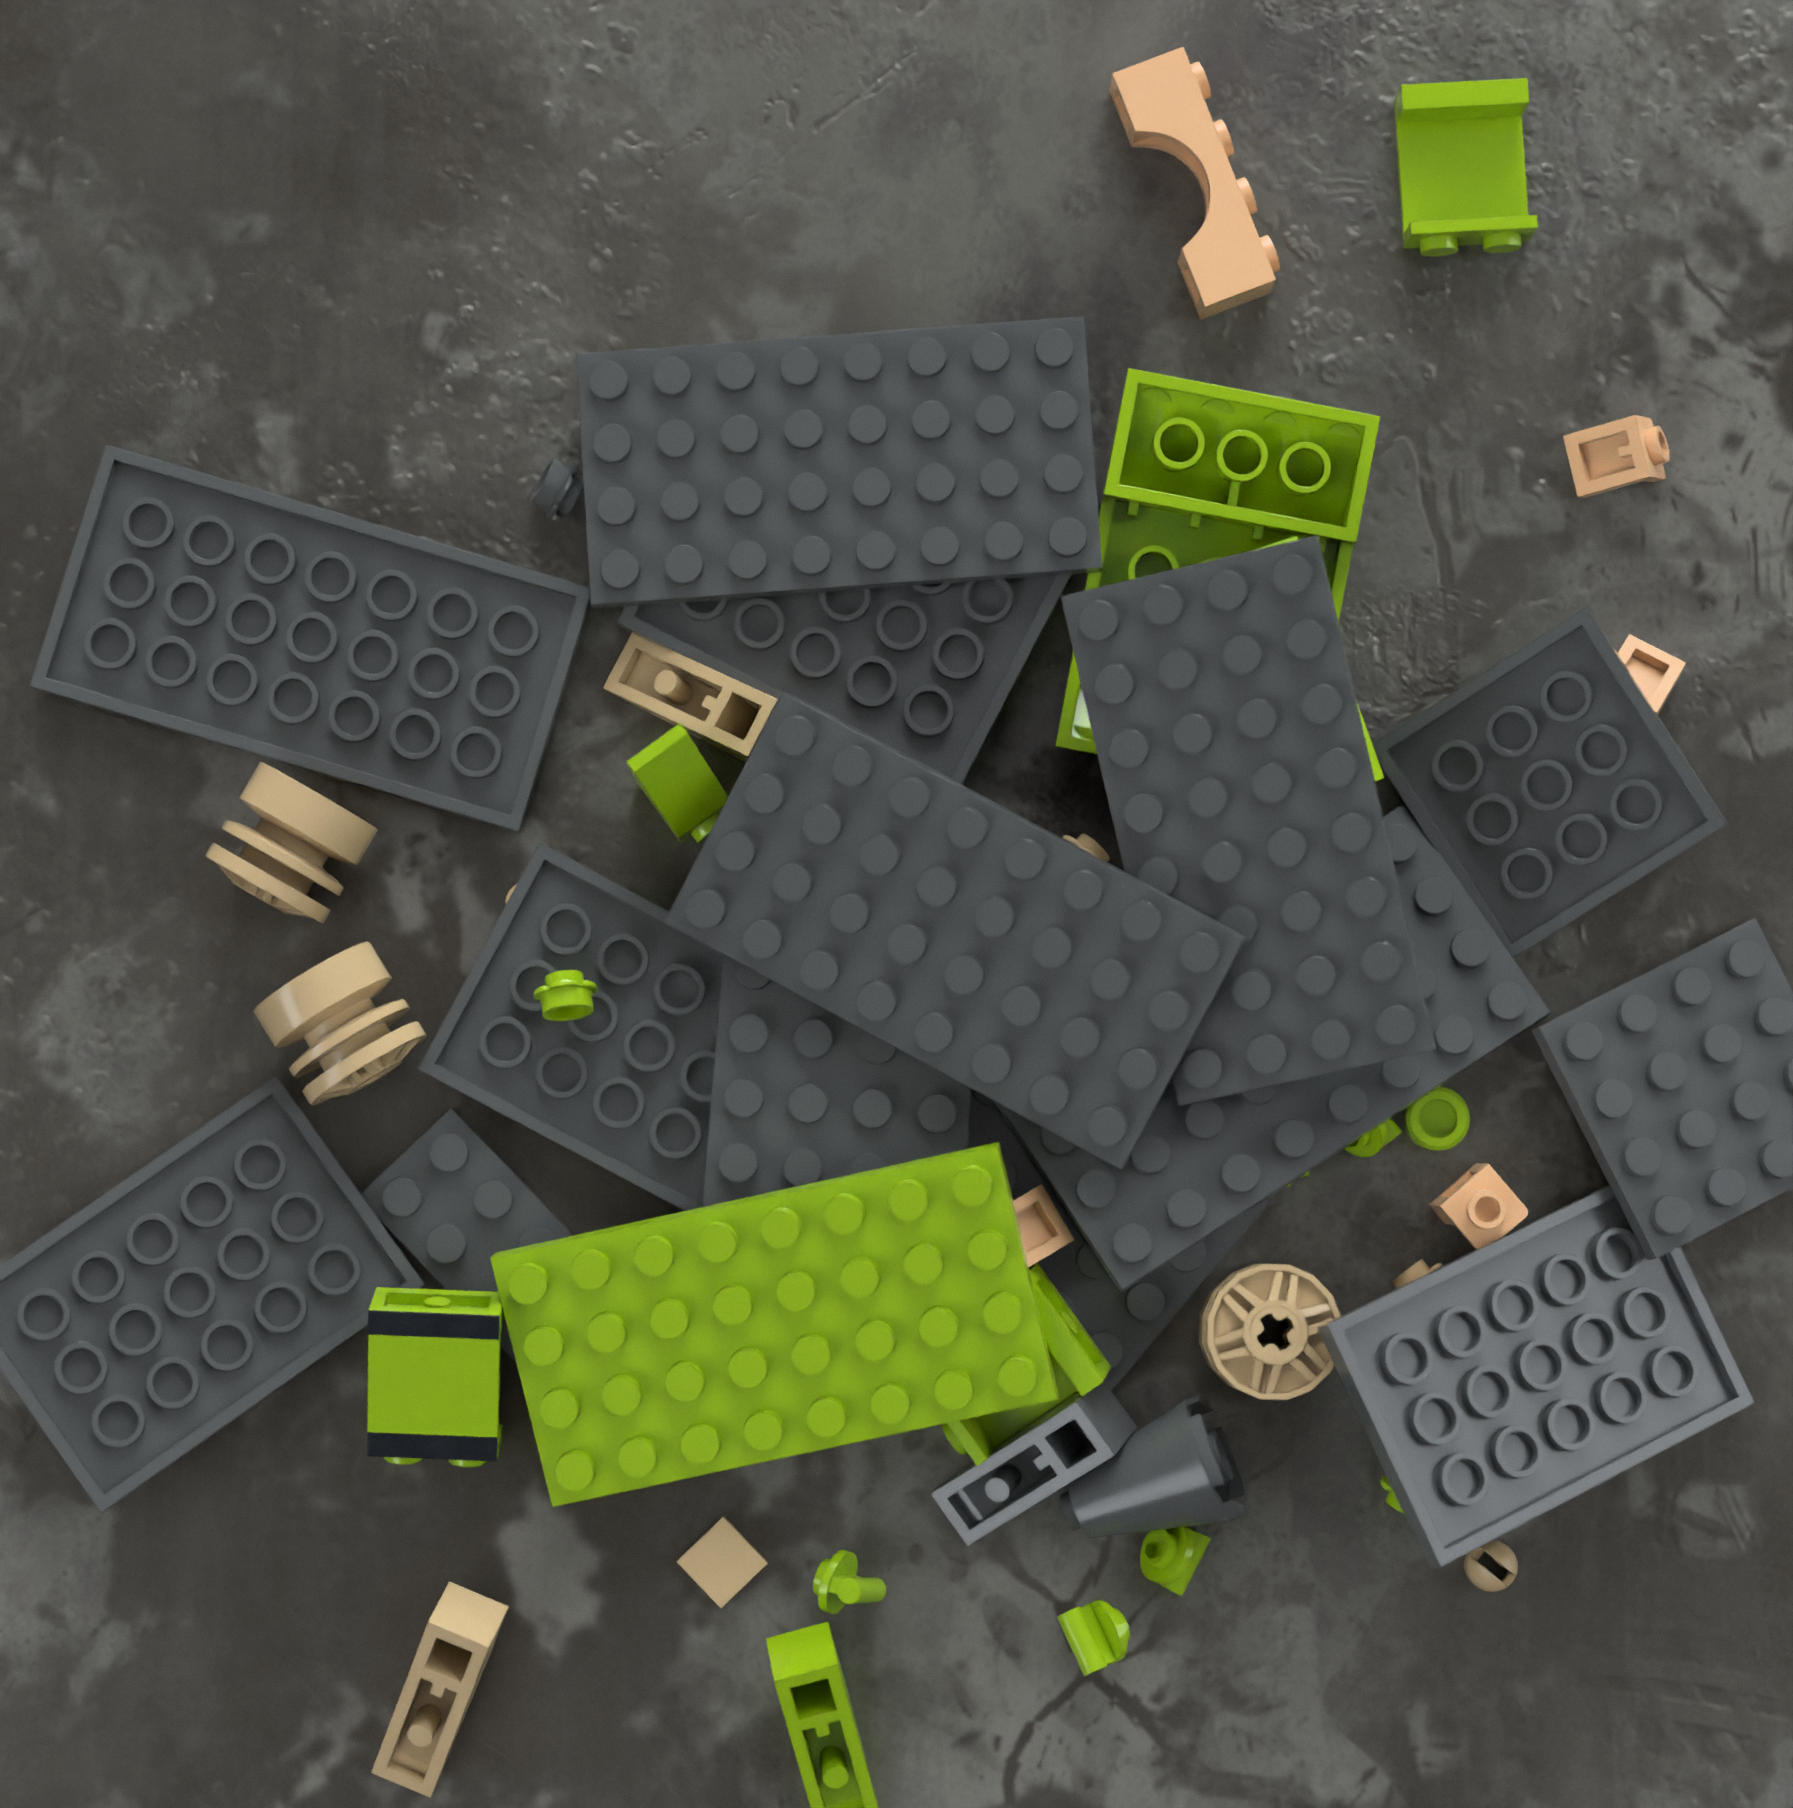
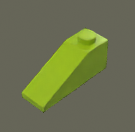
[627,723,728,844]
[766,1621,879,1808]

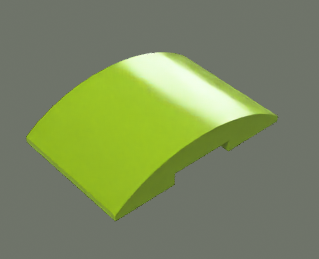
[1055,368,1381,754]

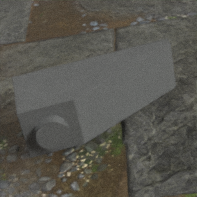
[931,1381,1137,1546]

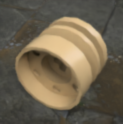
[205,762,378,924]
[254,941,427,1106]
[1199,1263,1341,1400]

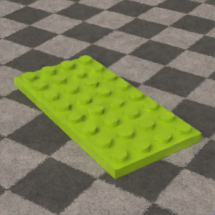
[490,1142,1059,1507]

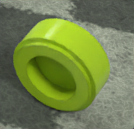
[1403,1087,1470,1151]

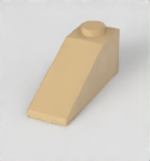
[603,633,778,762]
[371,1581,509,1798]

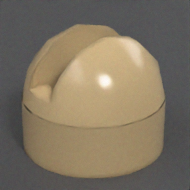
[1464,1540,1518,1592]

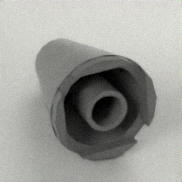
[1060,1394,1248,1539]

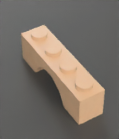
[1109,47,1281,320]

